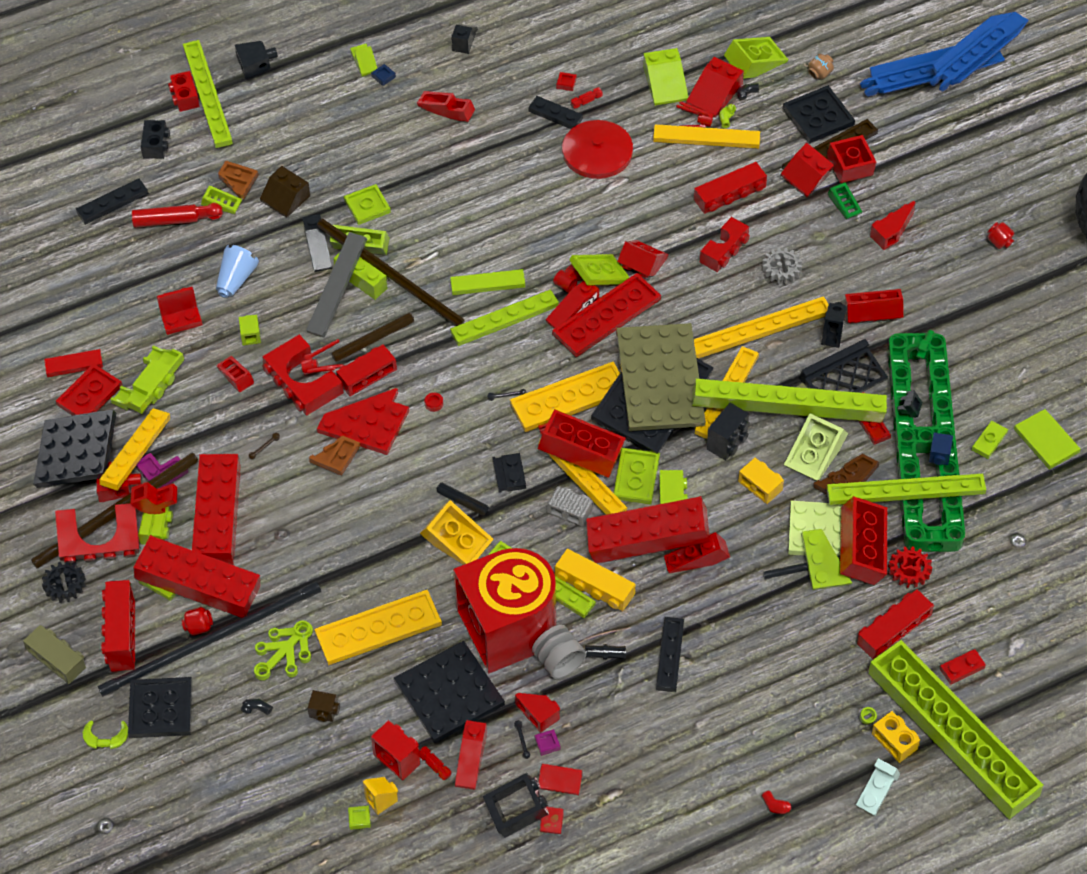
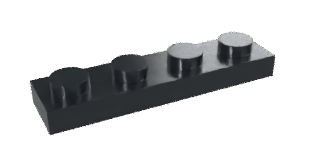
[76,178,149,225]

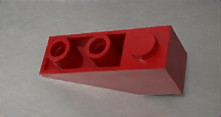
[870,201,916,250]
[664,532,730,574]

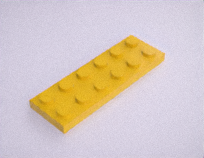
[510,361,620,432]
[314,589,442,665]

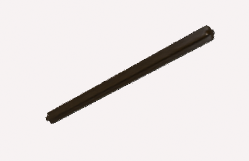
[317,218,465,326]
[31,452,198,568]

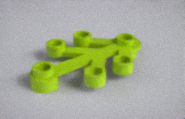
[254,620,313,681]

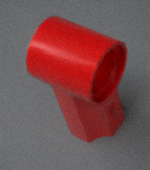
[553,264,582,293]

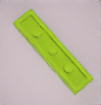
[450,269,525,295]

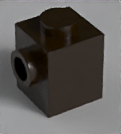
[307,690,340,722]

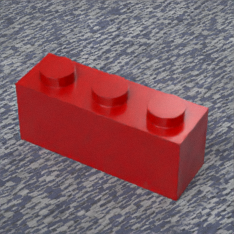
[845,289,904,323]
[336,344,397,397]

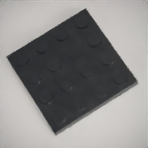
[33,409,117,488]
[394,640,505,743]

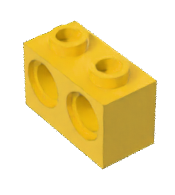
[872,711,920,763]

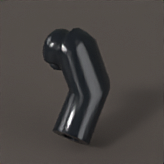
[736,83,759,99]
[241,698,273,715]

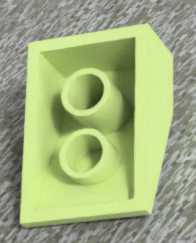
[784,414,848,481]

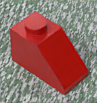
[515,693,560,733]

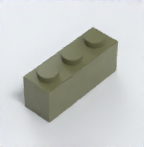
[23,625,86,684]

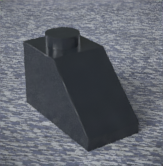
[451,24,478,54]

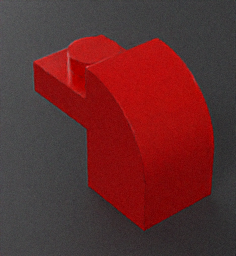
[130,482,177,514]

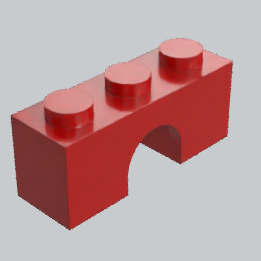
[699,216,750,273]

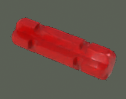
[570,87,603,109]
[419,746,451,780]

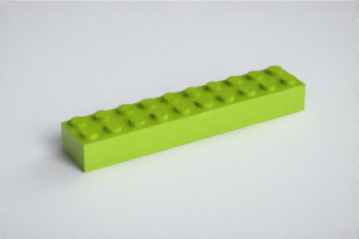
[868,640,1044,820]

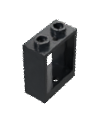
[483,772,549,838]

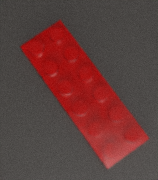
[552,273,661,357]

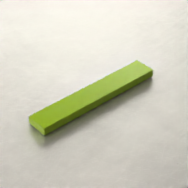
[488,541,596,618]

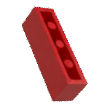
[693,162,767,214]
[857,589,934,660]

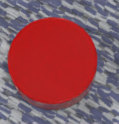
[424,392,444,412]

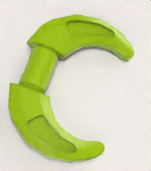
[82,720,128,749]

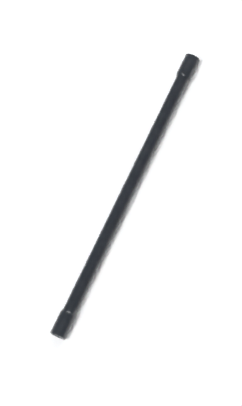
[97,581,321,697]

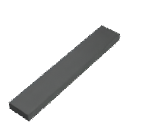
[306,232,367,338]

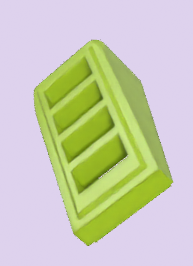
[201,185,242,214]

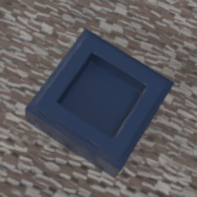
[371,64,396,86]

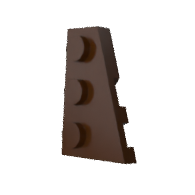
[813,453,879,495]

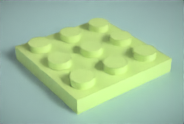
[788,501,844,556]

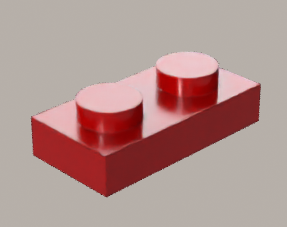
[940,649,986,685]

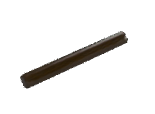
[331,313,414,362]

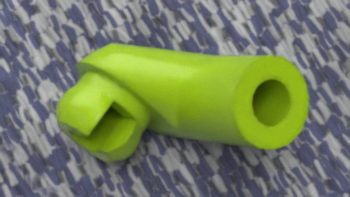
[719,104,736,128]

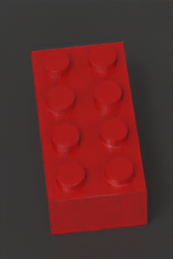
[537,409,626,478]
[840,496,887,585]
[101,580,135,672]

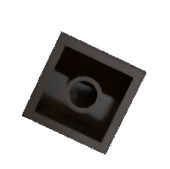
[260,166,310,218]

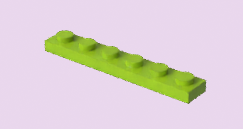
[450,289,559,346]

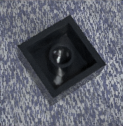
[707,403,750,461]

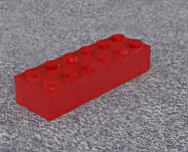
[192,454,241,565]
[586,496,710,563]
[133,535,261,618]

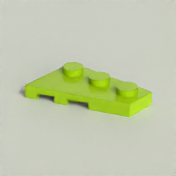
[801,529,852,591]

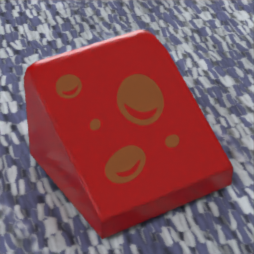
[540,807,564,834]

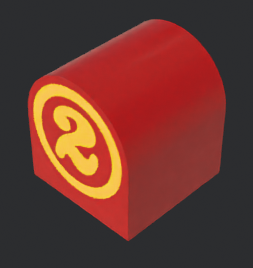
[453,548,557,674]

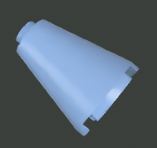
[216,245,259,298]

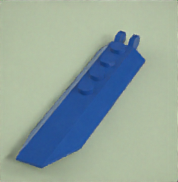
[930,12,1029,91]
[860,46,1005,96]

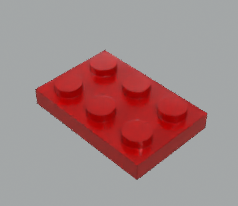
[56,363,123,416]

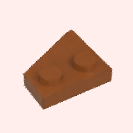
[218,161,259,200]
[309,436,360,476]

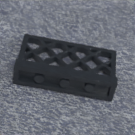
[799,339,888,393]

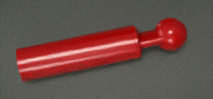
[132,203,223,228]

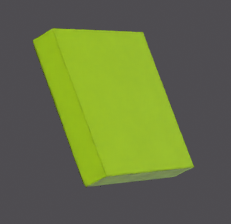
[343,184,391,225]

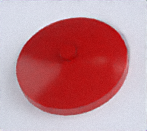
[562,120,633,179]

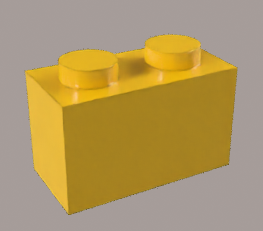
[738,458,784,504]

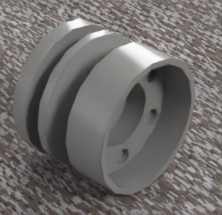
[532,625,586,679]

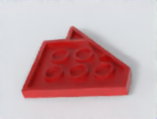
[317,388,410,455]

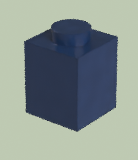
[929,433,953,465]

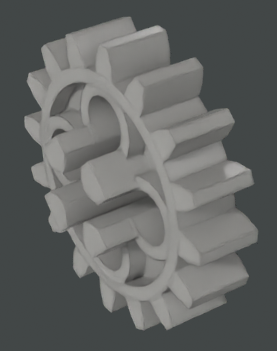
[762,247,802,284]

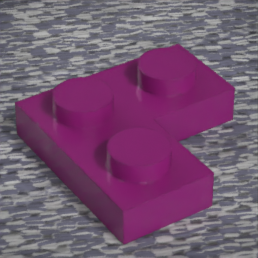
[135,453,189,488]

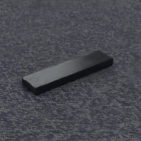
[656,617,684,692]

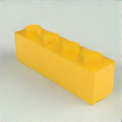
[555,548,636,611]

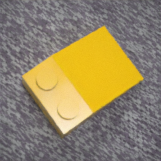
[420,500,494,565]

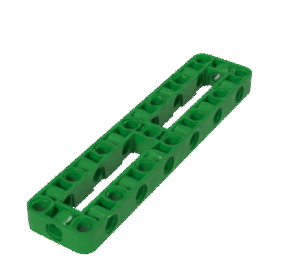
[887,333,965,552]

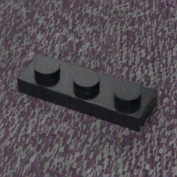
[528,96,583,129]

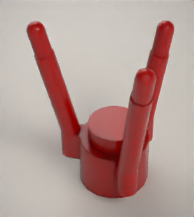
[676,101,714,128]
[301,339,344,375]

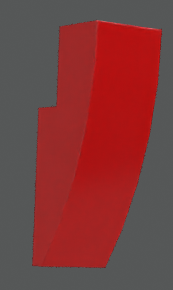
[417,91,475,122]

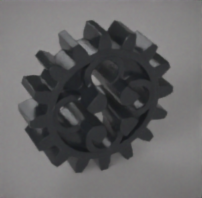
[42,562,86,603]

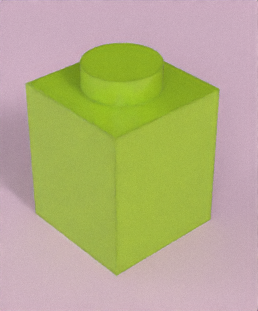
[239,315,261,346]

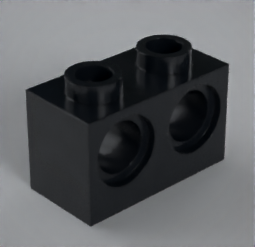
[141,120,170,159]

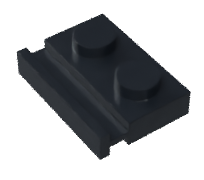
[492,453,526,493]

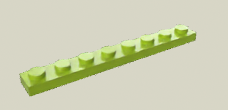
[183,40,233,148]
[827,473,986,505]

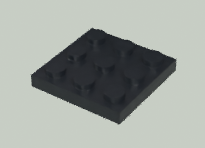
[783,85,855,144]
[128,677,192,738]

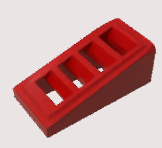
[216,356,254,392]

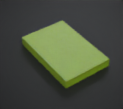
[569,254,630,285]
[1014,409,1081,470]
[614,448,660,505]

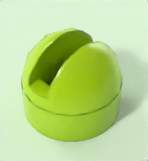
[859,707,877,725]

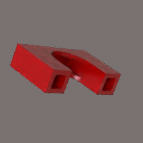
[262,334,344,416]
[55,504,139,563]

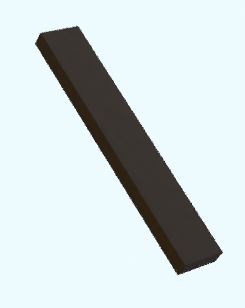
[782,119,878,170]

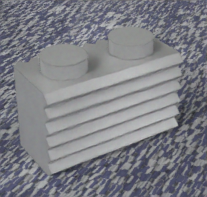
[547,486,593,527]

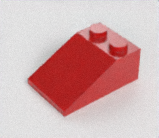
[686,57,744,118]

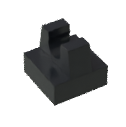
[898,390,923,418]

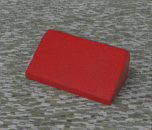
[538,764,583,795]

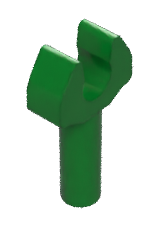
[917,330,935,359]

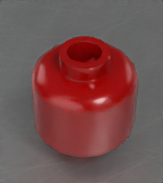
[987,222,1015,249]
[182,607,213,636]

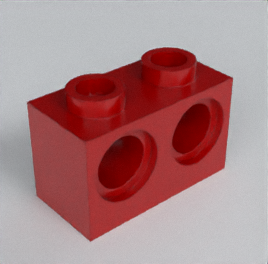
[168,71,200,112]

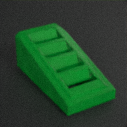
[827,182,863,220]

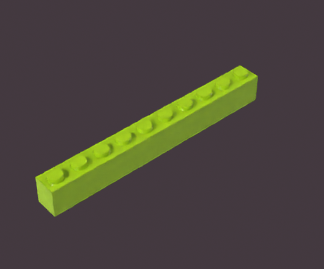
[692,379,887,422]

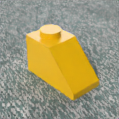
[363,777,398,815]

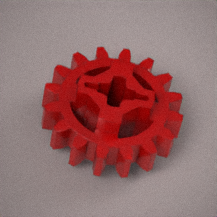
[889,546,933,588]

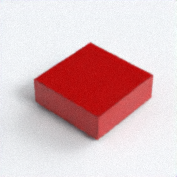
[556,72,577,91]

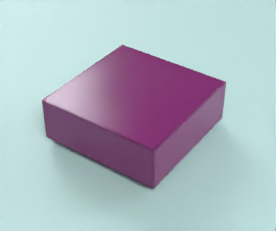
[534,729,561,756]

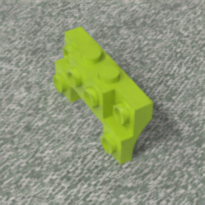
[111,345,184,414]

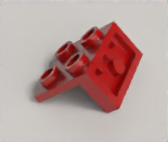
[157,287,203,335]

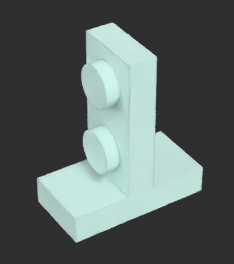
[856,758,900,816]

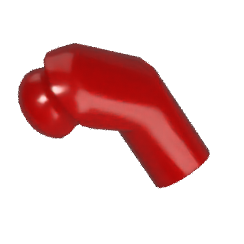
[762,791,791,814]

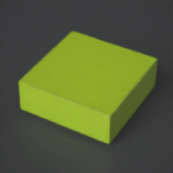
[348,805,371,830]

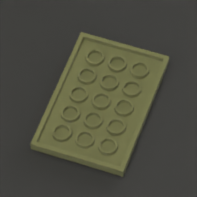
[616,323,706,431]

